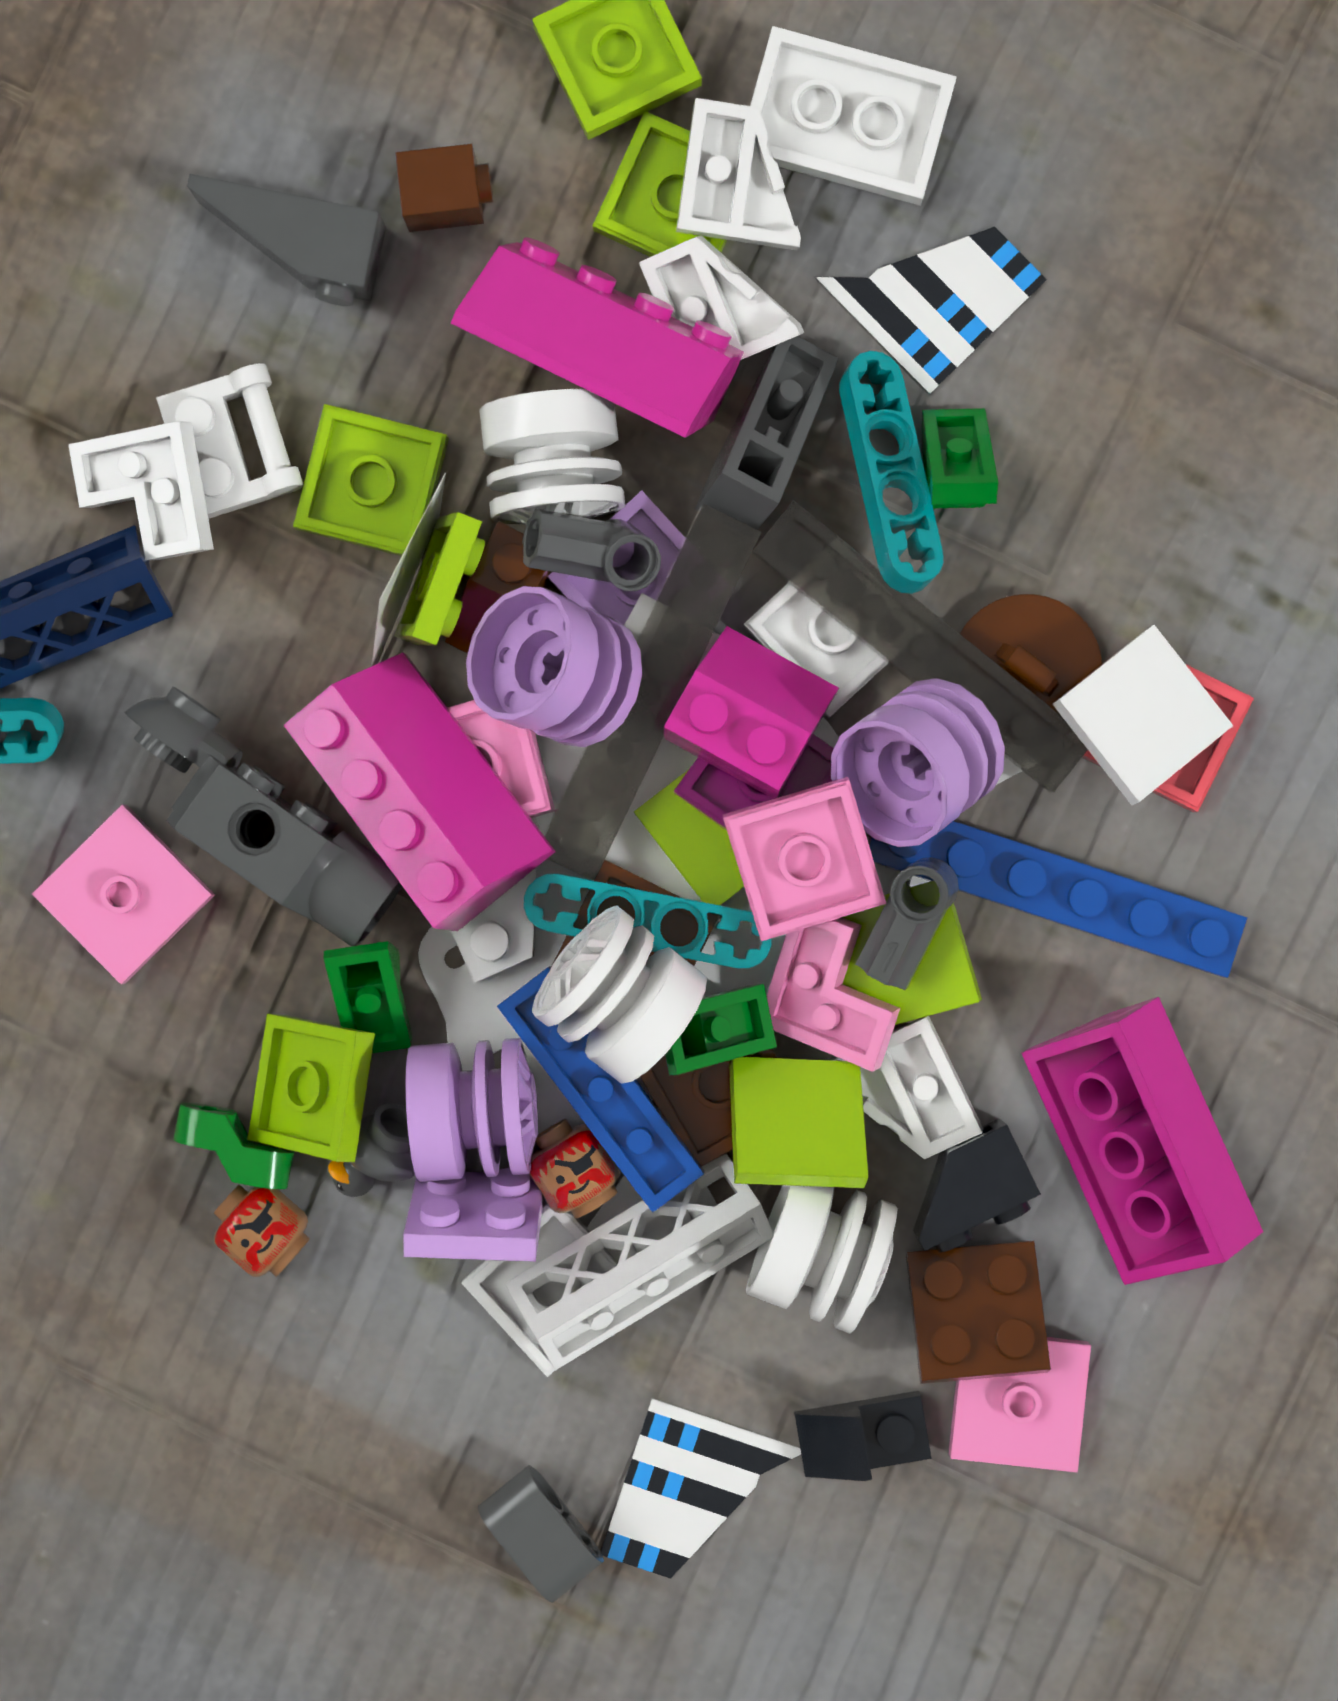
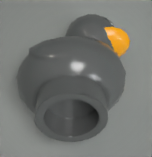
[328,1103,415,1197]

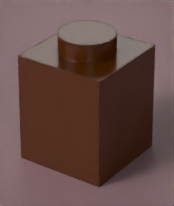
[395,144,493,232]

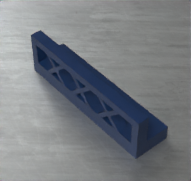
[0,525,173,688]

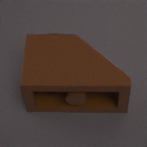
[445,521,552,654]

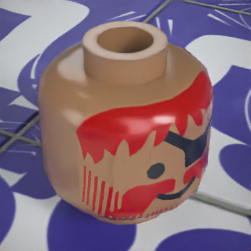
[529,1118,621,1219]
[214,1184,310,1277]

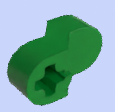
[173,1102,294,1189]

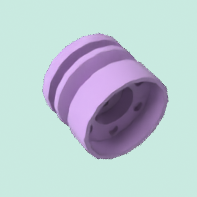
[466,586,642,747]
[831,678,1005,847]
[406,1038,538,1182]

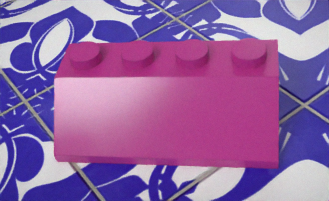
[451,237,744,438]
[284,652,556,932]
[1021,997,1263,1285]

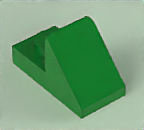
[922,408,999,509]
[323,941,412,1054]
[665,984,777,1076]

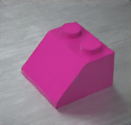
[664,626,839,799]

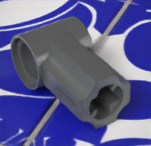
[522,508,661,591]
[856,857,959,990]

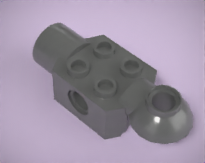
[124,687,402,946]

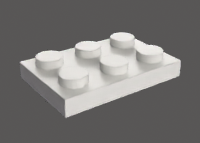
[750,26,957,206]

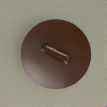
[950,594,1102,746]

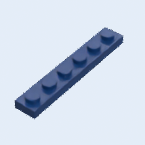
[868,821,1247,978]

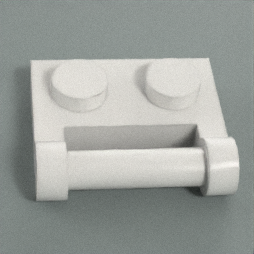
[156,364,304,519]

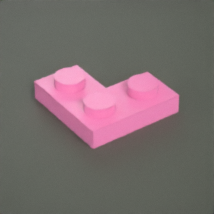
[767,917,900,1072]

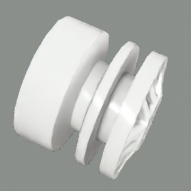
[479,389,626,525]
[532,905,707,1084]
[746,1185,898,1334]

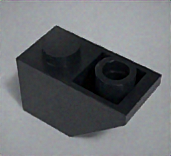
[913,1119,1041,1253]

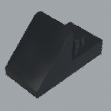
[794,1391,932,1481]

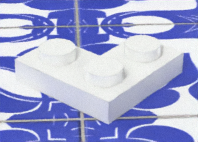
[68,421,214,560]

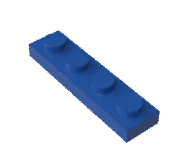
[497,966,705,1213]

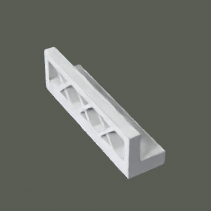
[505,1153,774,1371]

